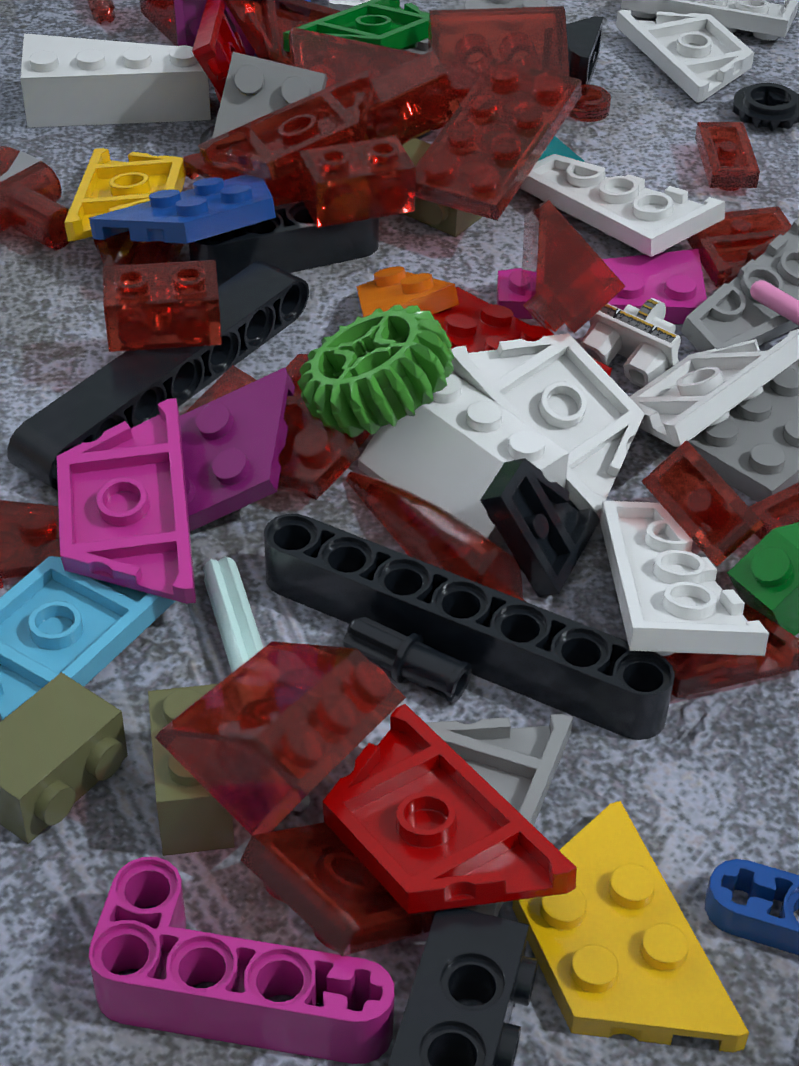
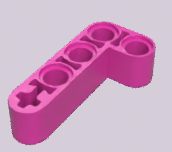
[88,857,394,1064]

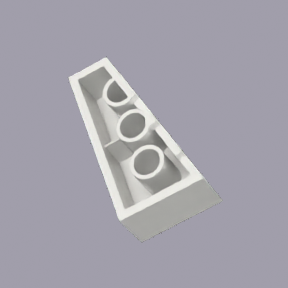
[20,34,211,128]

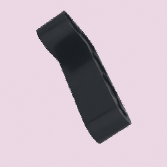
[189,165,379,289]

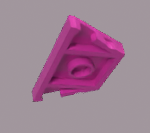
[57,398,196,604]

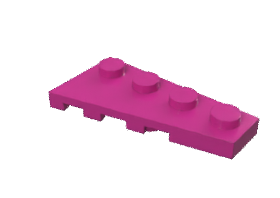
[497,249,707,324]

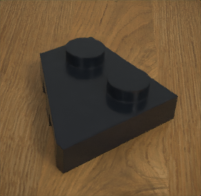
[480,458,600,597]

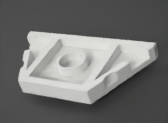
[616,10,754,103]
[630,329,799,447]
[451,333,645,516]

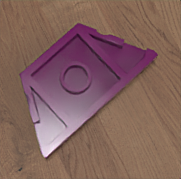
[180,367,295,532]

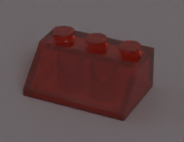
[426,6,569,119]
[521,200,626,333]
[155,641,406,843]

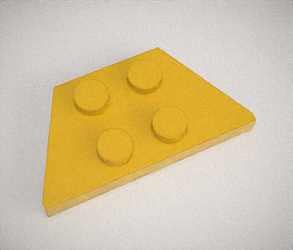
[64,148,186,241]
[512,801,749,1053]

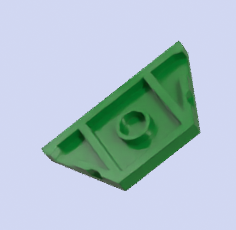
[283,0,436,61]

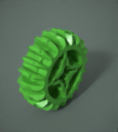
[297,305,454,437]

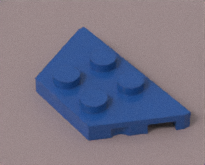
[89,171,276,244]

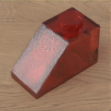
[641,440,764,566]

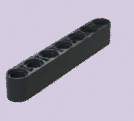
[7,260,309,491]
[264,514,675,740]

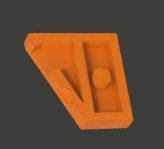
[356,266,459,317]

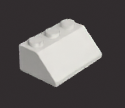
[358,372,569,560]

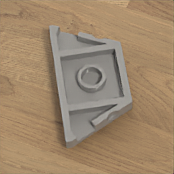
[426,714,573,917]

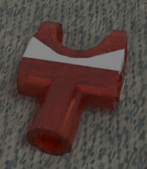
[0,146,70,250]

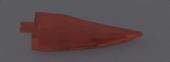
[346,472,527,602]

